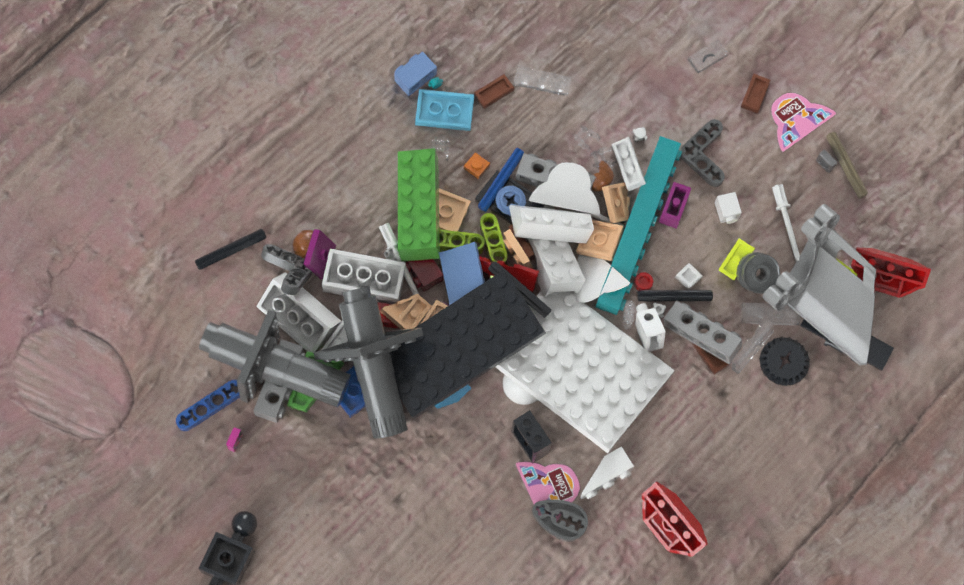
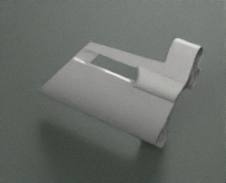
[763,204,876,365]

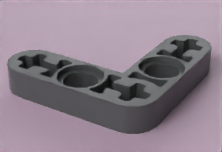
[681,119,725,187]
[261,244,313,295]

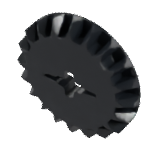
[760,336,810,386]

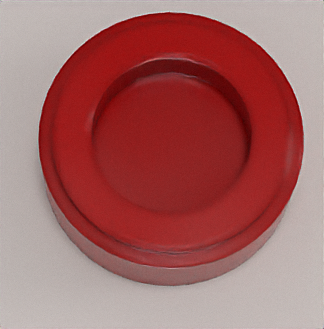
[634,272,654,291]

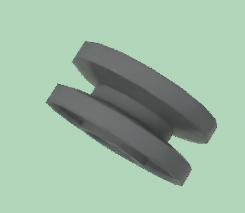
[736,252,780,294]

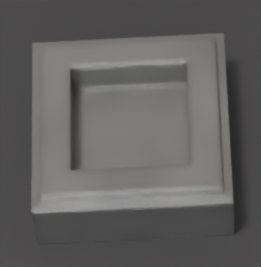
[816,149,837,173]

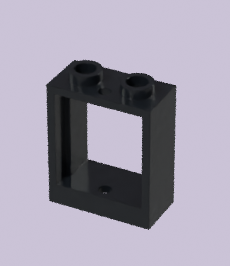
[511,410,552,464]

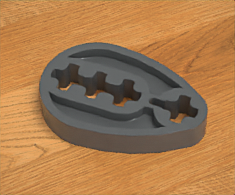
[532,500,588,542]

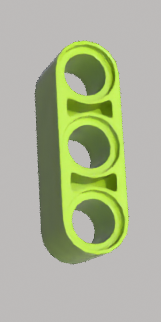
[480,213,508,264]
[439,229,485,255]

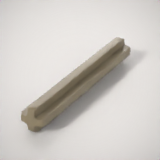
[826,132,868,199]

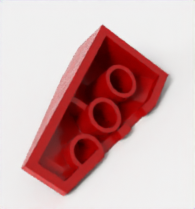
[479,256,539,293]

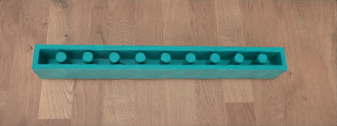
[595,136,682,315]

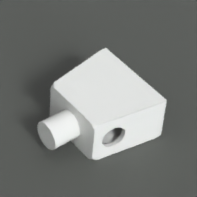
[635,303,666,352]

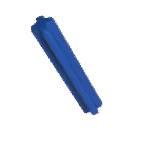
[478,148,524,212]

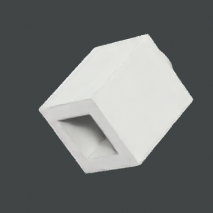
[715,192,742,224]

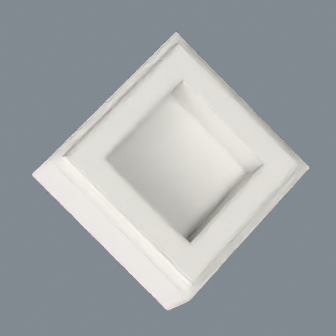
[675,263,702,290]

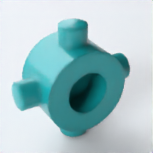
[428,77,443,89]

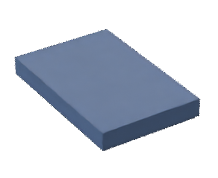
[440,242,485,304]

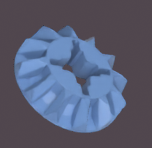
[495,186,526,216]

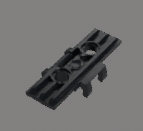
[800,319,894,371]

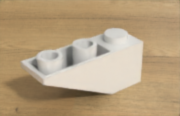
[580,446,634,499]

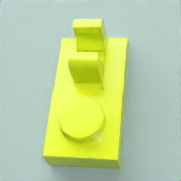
[718,238,755,281]

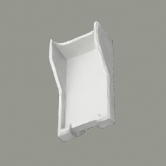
[528,238,586,298]

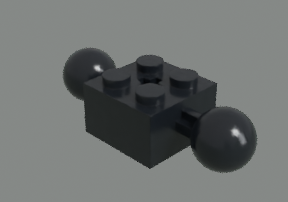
[198,511,257,585]

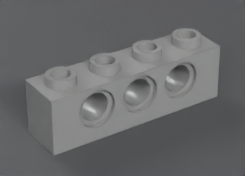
[516,153,595,190]
[664,301,742,365]
[254,339,306,423]

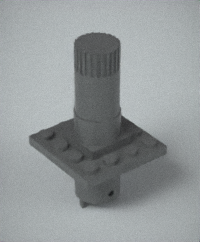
[314,285,423,439]
[199,310,351,408]

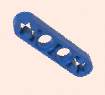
[176,380,240,431]

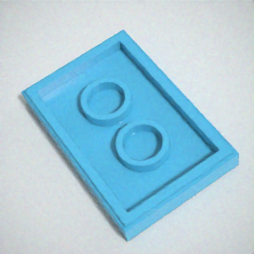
[415,89,474,131]

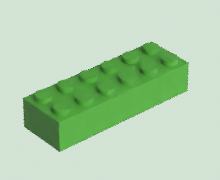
[398,148,440,262]

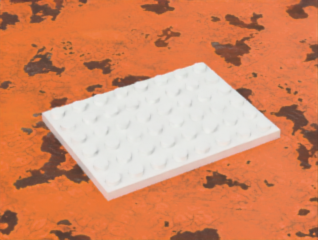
[496,291,675,453]

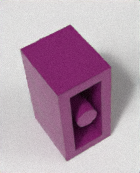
[659,182,691,229]

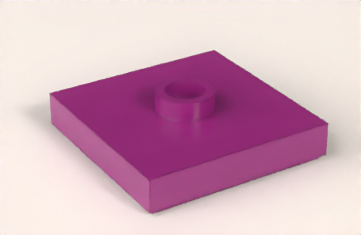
[303,229,336,280]

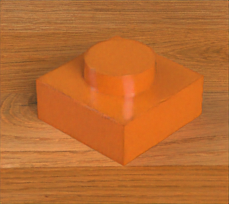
[464,152,490,179]

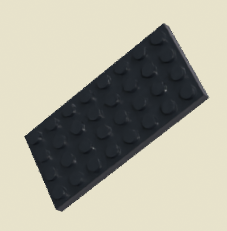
[390,269,546,419]

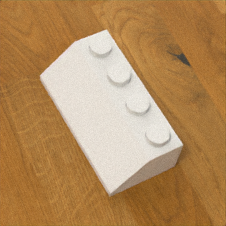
[509,205,594,244]
[322,249,406,304]
[256,272,342,353]

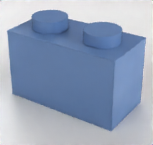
[394,51,437,96]

